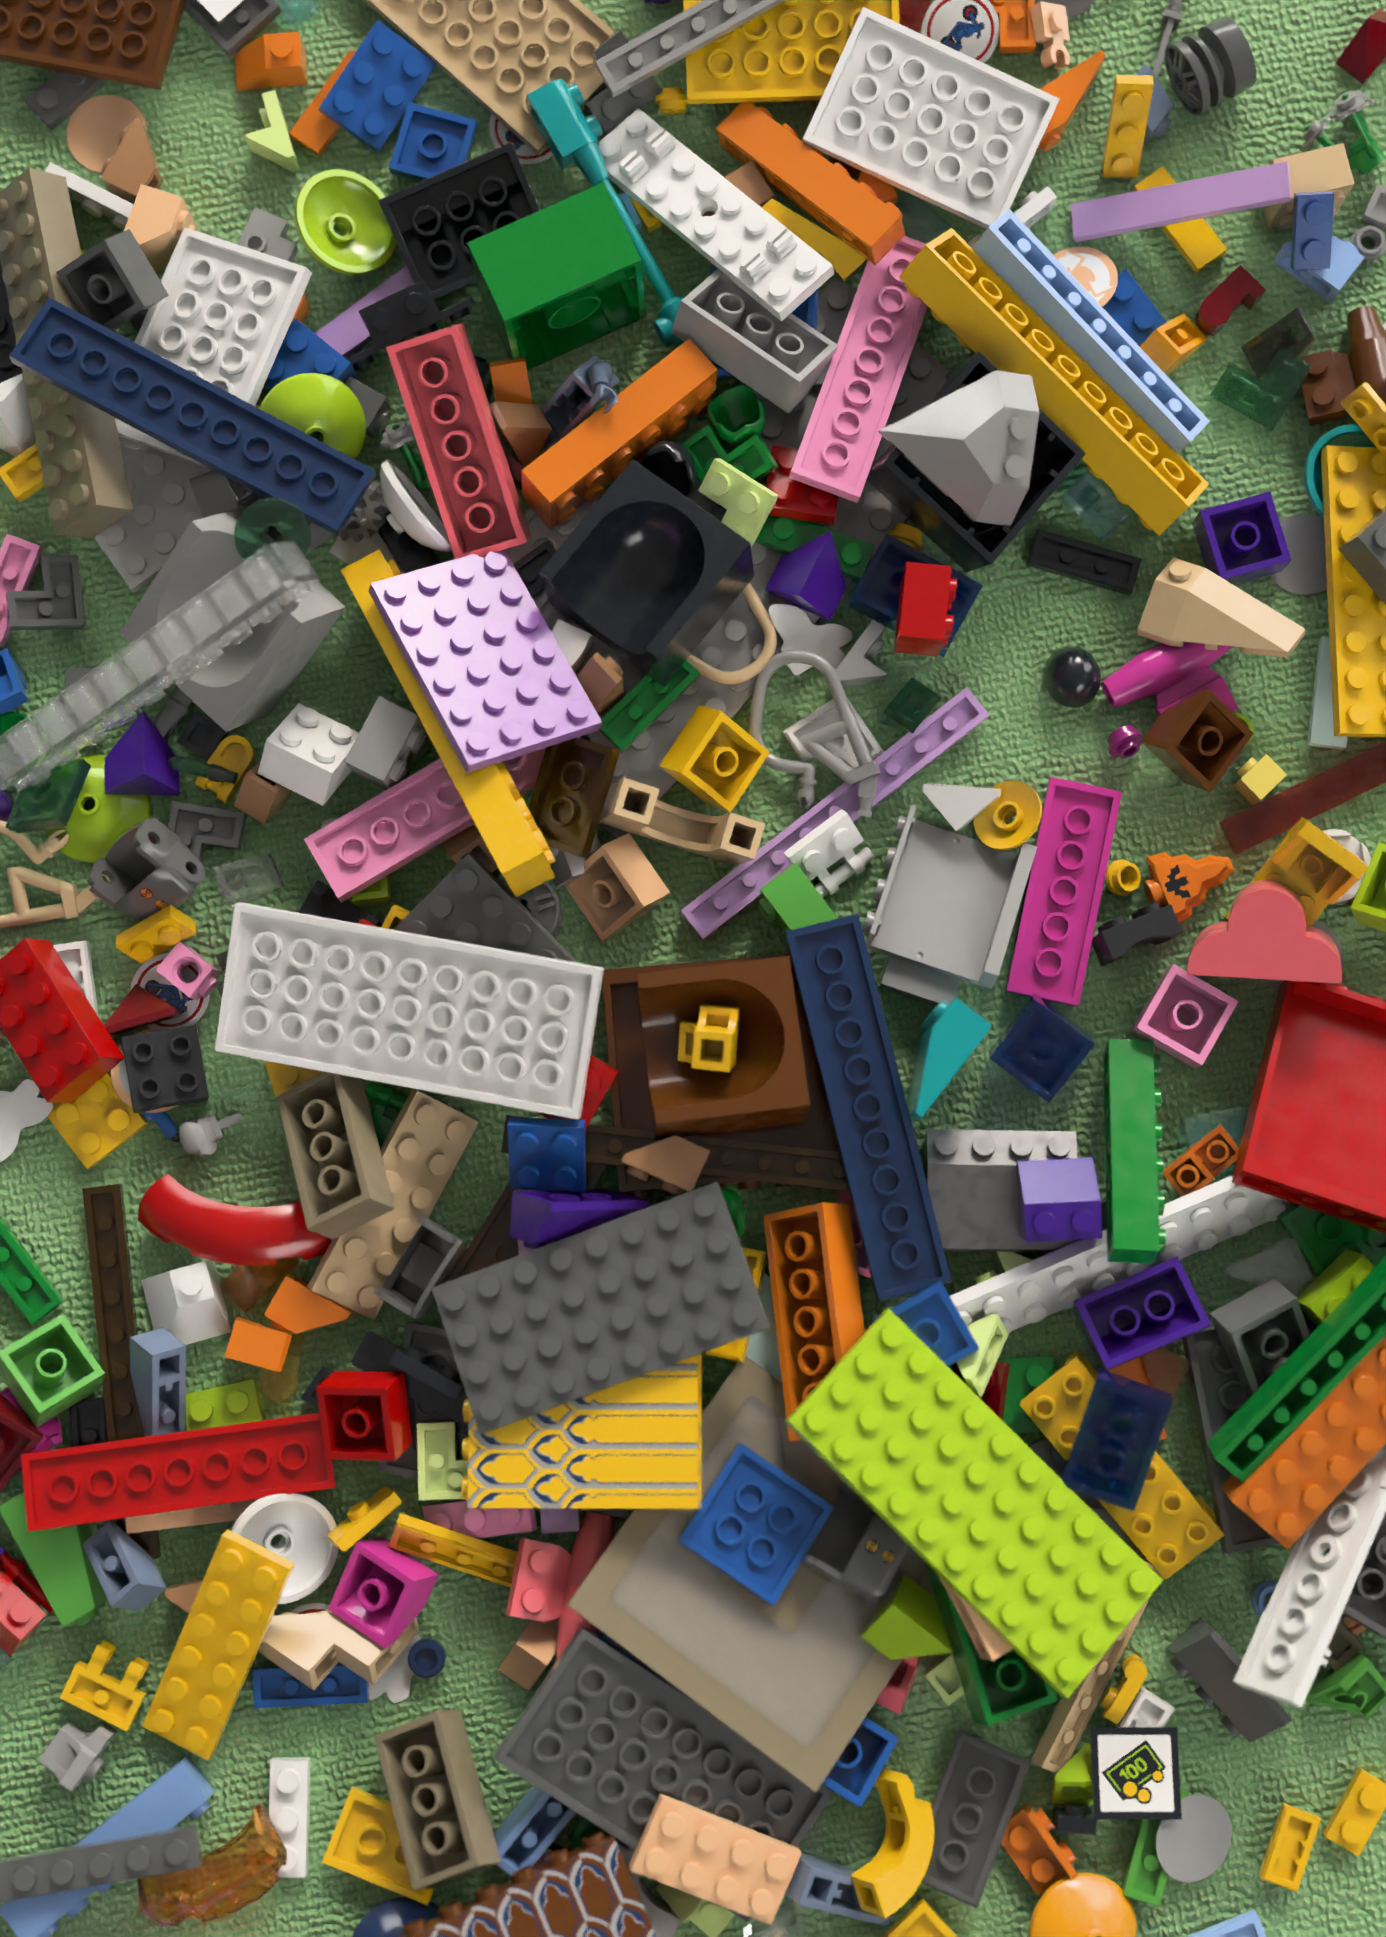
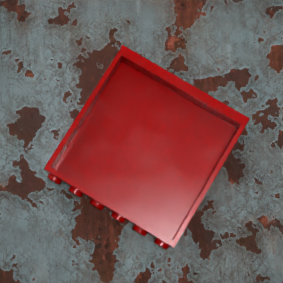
[1231,980,1386,1234]

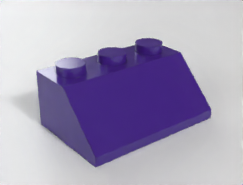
[509,1189,649,1249]
[1073,1256,1211,1371]

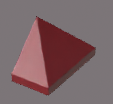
[1335,8,1386,84]
[104,984,183,1036]

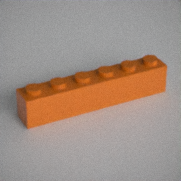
[716,102,905,266]

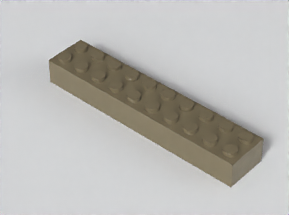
[0,168,133,539]

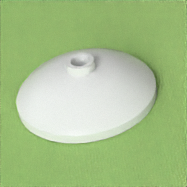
[380,459,452,552]
[231,1493,339,1604]

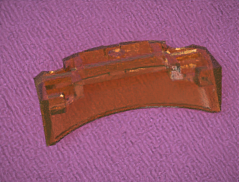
[137,1803,287,1927]

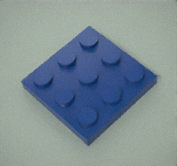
[676,1443,834,1606]

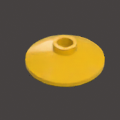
[974,780,1042,850]

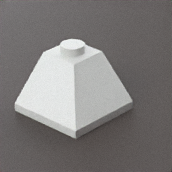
[141,1260,232,1345]

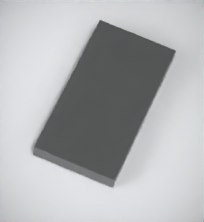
[921,1729,1032,1908]

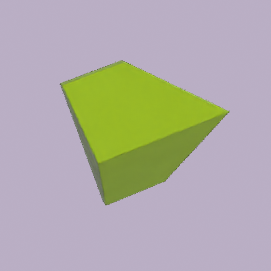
[859,1574,953,1660]

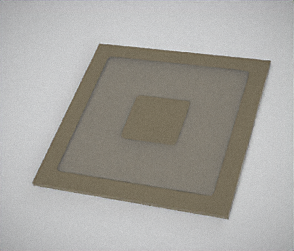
[567,1356,935,1792]

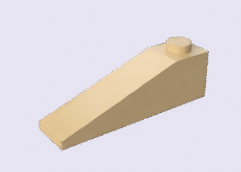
[1137,557,1305,657]

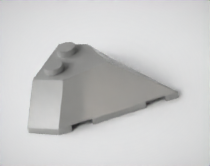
[878,370,1039,526]

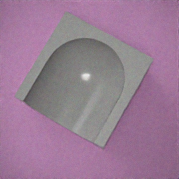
[120,508,345,732]

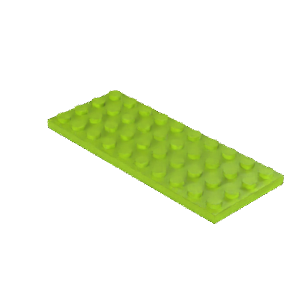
[785,1309,1163,1698]

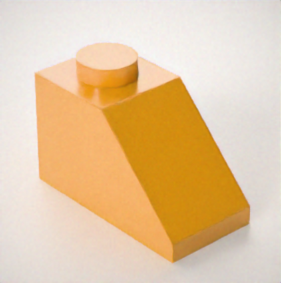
[1140,313,1208,376]

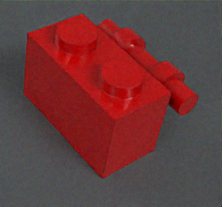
[0,1552,54,1656]

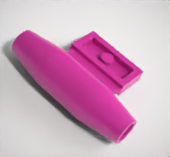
[1101,642,1238,718]

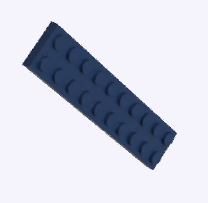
[10,297,375,536]
[784,914,952,1301]

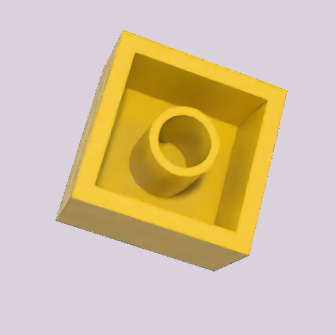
[659,705,770,812]

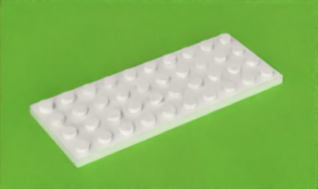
[215,902,604,1119]

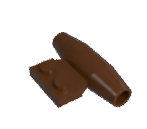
[1295,306,1386,426]

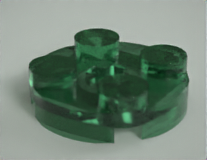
[234,497,312,575]

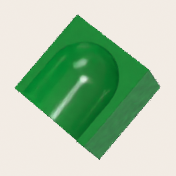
[467,182,647,370]

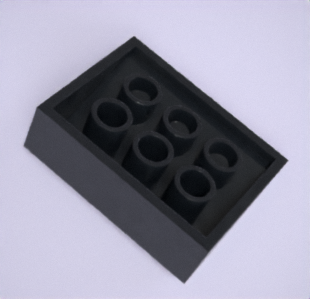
[378,142,540,300]

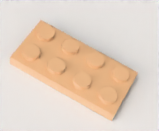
[629,1794,802,1925]

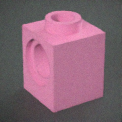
[156,942,220,1000]

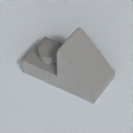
[835,620,887,688]

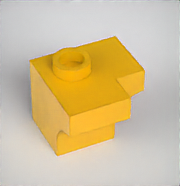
[678,1004,740,1072]

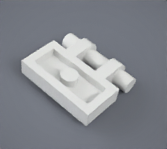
[783,809,875,898]

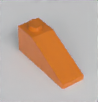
[1035,50,1106,153]

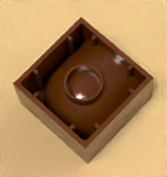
[637,956,810,1140]

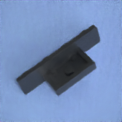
[347,279,475,371]
[351,1331,469,1429]

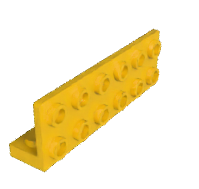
[1020,1349,1224,1579]

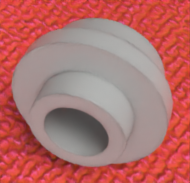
[1349,226,1386,262]

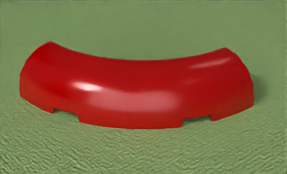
[138,1174,332,1266]

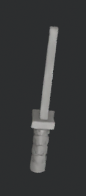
[1152,0,1184,78]

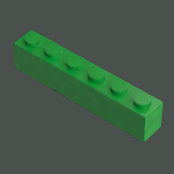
[1103,1038,1166,1264]

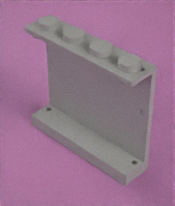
[862,805,1037,989]

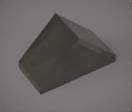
[1241,307,1318,378]

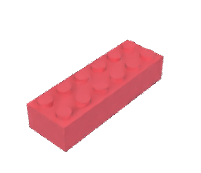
[386,323,532,559]

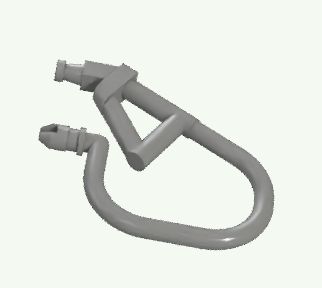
[748,650,881,817]

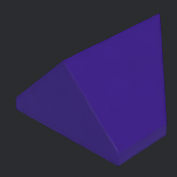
[765,531,846,622]
[104,710,180,796]

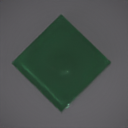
[5,759,91,833]

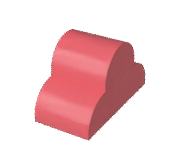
[1187,880,1342,984]

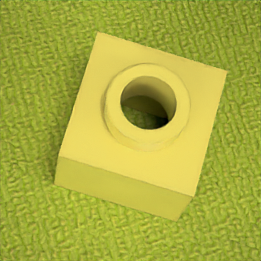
[1233,754,1287,806]

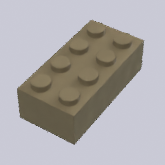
[277,1072,395,1239]
[374,1710,501,1891]

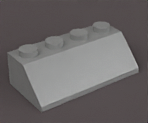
[671,269,839,413]

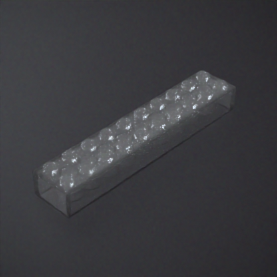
[0,541,319,791]

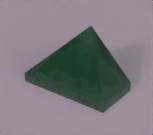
[879,677,942,734]

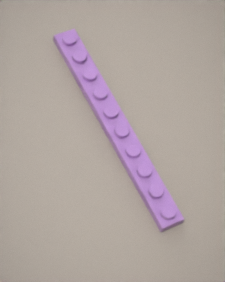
[681,687,990,941]

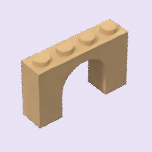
[599,778,765,866]

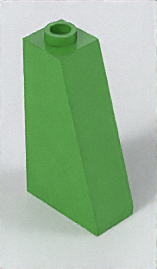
[0,1492,107,1627]

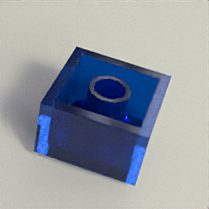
[989,993,1095,1103]

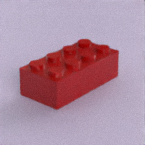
[0,938,124,1103]

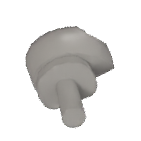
[178,1112,243,1158]

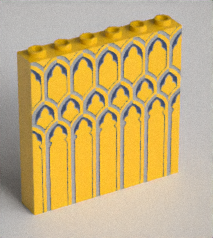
[462,1354,702,1509]

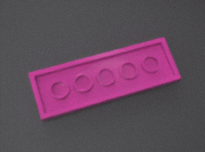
[1005,777,1122,1007]

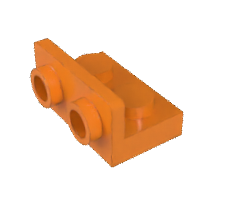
[1001,1802,1077,1896]

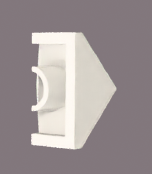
[0,374,35,457]

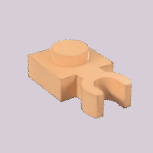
[1030,2,1070,70]

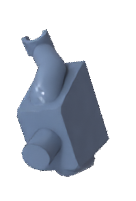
[541,356,620,455]

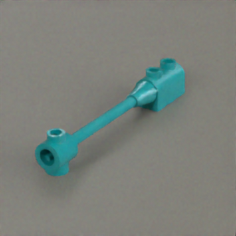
[527,79,685,348]

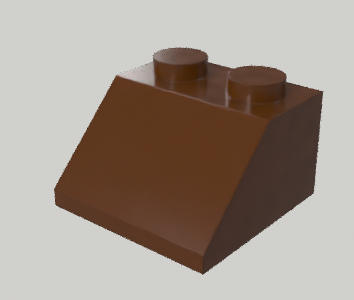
[1141,689,1254,792]

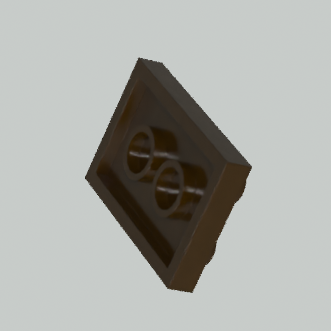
[528,738,620,859]

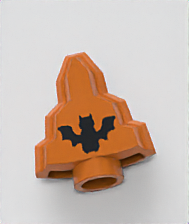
[1143,852,1234,922]

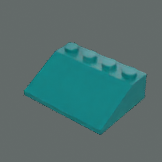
[907,997,992,1123]

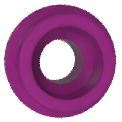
[1107,725,1143,759]

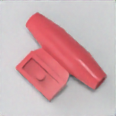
[506,1511,615,1660]

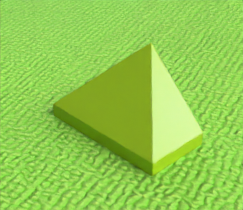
[1051,1742,1093,1804]

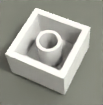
[257,703,359,806]

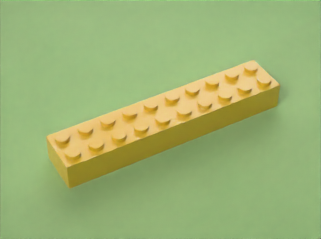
[899,228,1209,536]
[341,549,556,897]

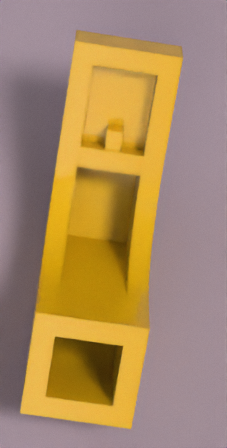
[850,1768,934,1919]

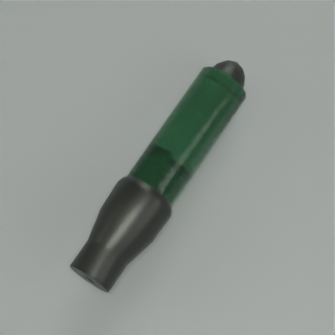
[168,755,238,784]

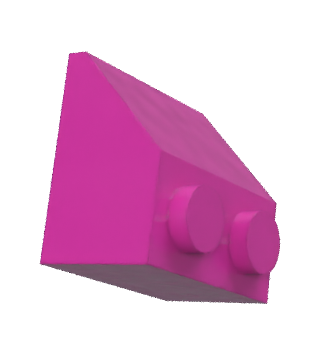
[328,1536,439,1649]

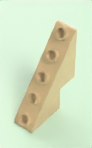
[258,1611,419,1690]

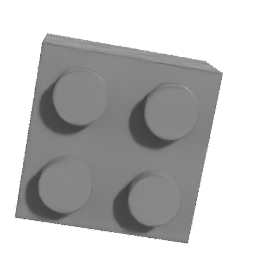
[344,696,428,790]

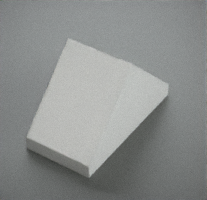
[923,783,1001,831]

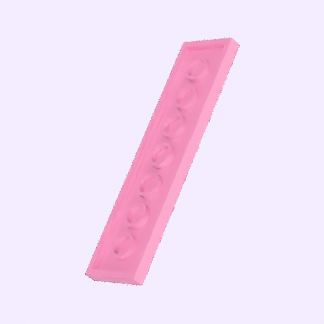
[788,236,928,503]
[304,735,584,903]

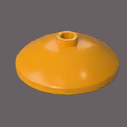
[1029,1872,1137,1937]

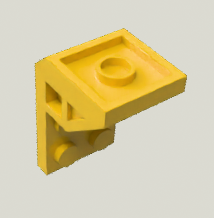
[1224,817,1369,926]

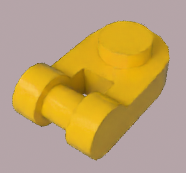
[195,735,255,804]
[1099,1654,1148,1724]

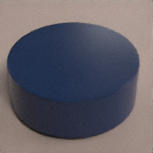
[408,1637,446,1678]

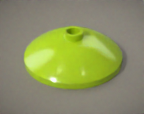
[294,169,396,275]
[259,373,366,459]
[41,755,151,863]

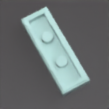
[1307,637,1348,750]

